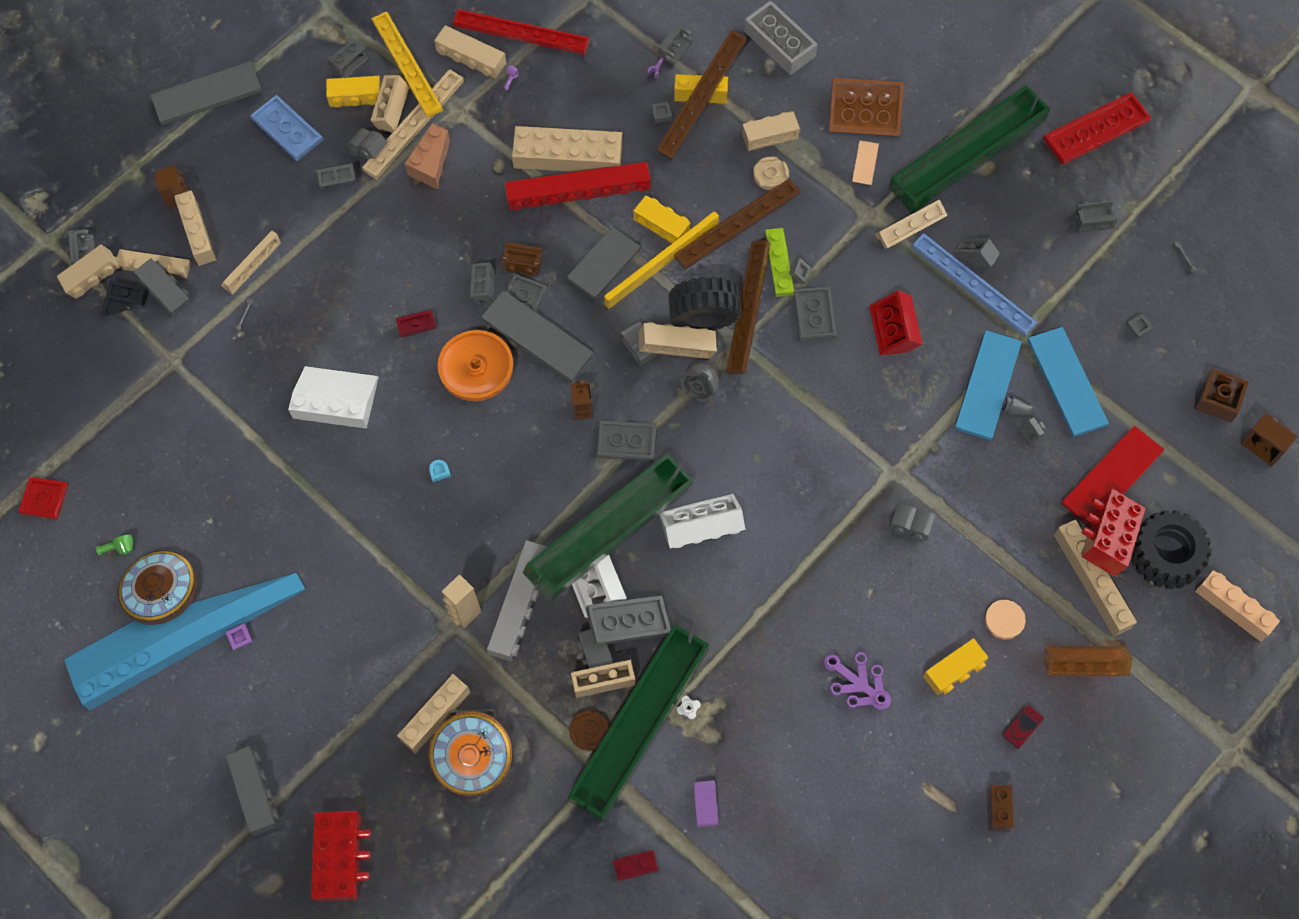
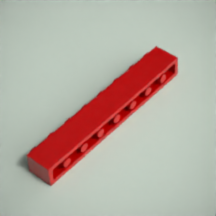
[505,162,651,210]

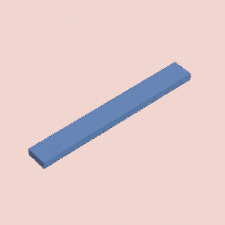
[911,233,1037,337]

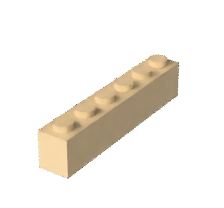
[1054,520,1137,637]

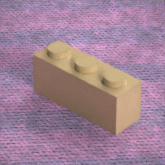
[371,75,409,132]
[742,111,800,151]
[57,244,119,299]
[571,660,635,698]

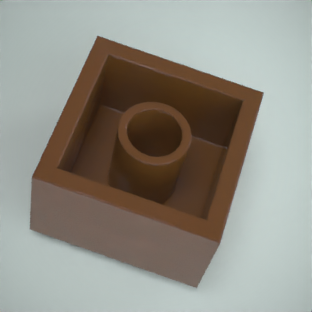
[1195,368,1249,423]
[1240,413,1298,467]

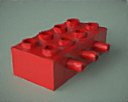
[1081,488,1146,577]
[311,811,371,902]

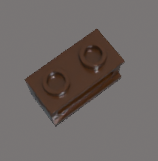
[501,242,543,276]
[571,381,593,420]
[987,785,1014,832]

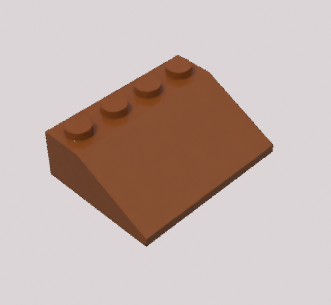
[829,78,904,136]

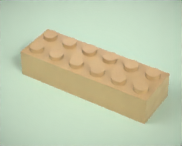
[512,126,622,172]

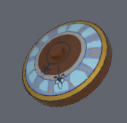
[118,550,198,625]

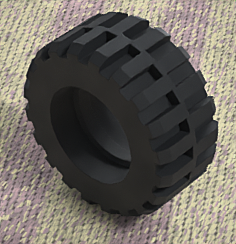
[668,277,741,331]
[1131,510,1212,589]

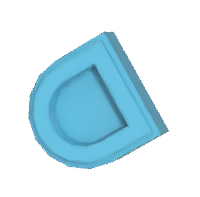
[429,460,451,482]

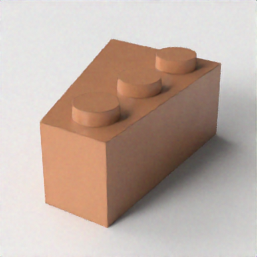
[405,123,450,190]

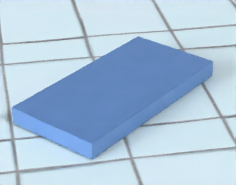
[250,95,323,161]

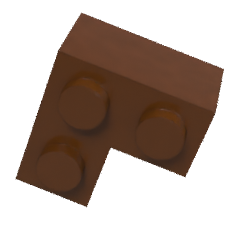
[154,165,189,210]

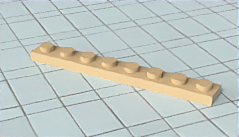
[362,69,464,180]

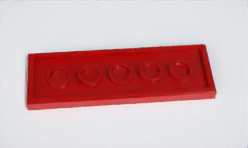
[1043,92,1151,165]
[1061,426,1165,528]

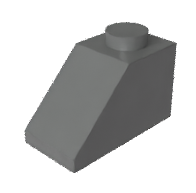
[954,238,1000,267]

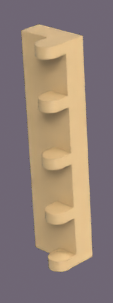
[875,199,947,249]
[221,231,281,295]
[114,249,192,279]

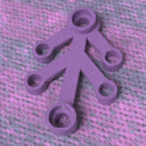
[824,652,891,710]

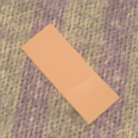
[852,141,879,185]

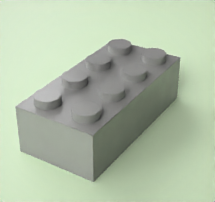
[744,1,818,76]

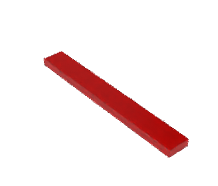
[453,9,590,55]

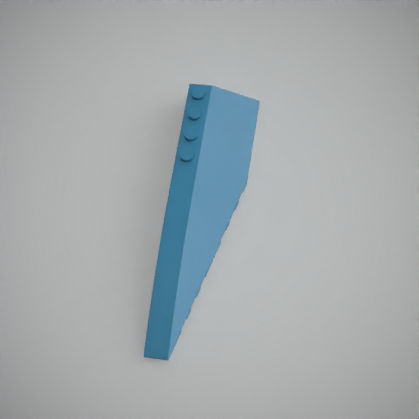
[64,573,306,710]

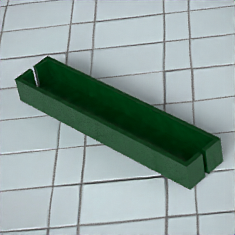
[889,85,1050,213]
[523,453,694,602]
[568,624,709,823]

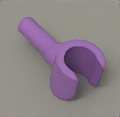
[648,58,664,79]
[504,65,519,90]

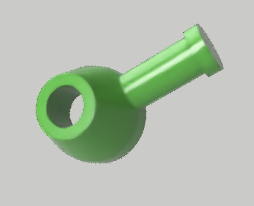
[96,535,133,556]

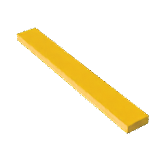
[371,11,443,118]
[604,212,719,309]

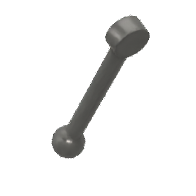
[1174,241,1196,273]
[234,298,254,332]

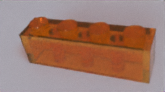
[1044,646,1132,676]

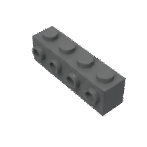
[226,746,279,836]

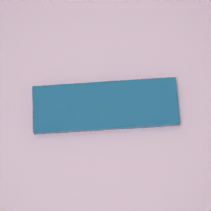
[1027,327,1109,437]
[955,330,1022,441]

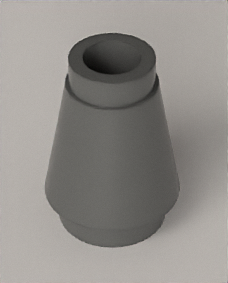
[1002,396,1032,417]

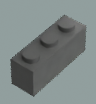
[134,258,190,317]

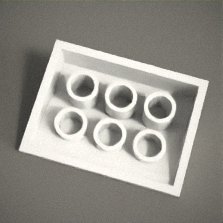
[288,366,378,429]

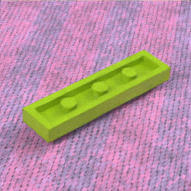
[765,228,794,297]

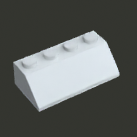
[659,494,745,548]
[572,555,627,618]

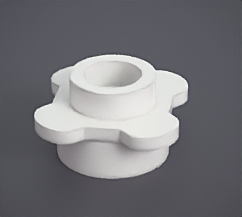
[677,696,700,719]

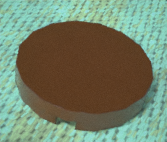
[569,710,609,752]

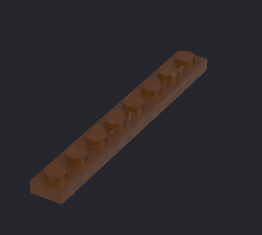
[656,30,747,160]
[674,179,800,270]
[726,240,770,375]

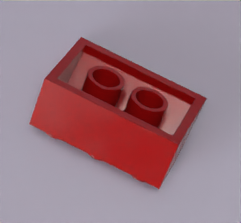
[869,290,923,356]

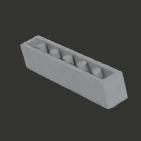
[487,540,547,662]

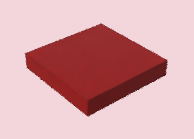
[18,477,68,520]

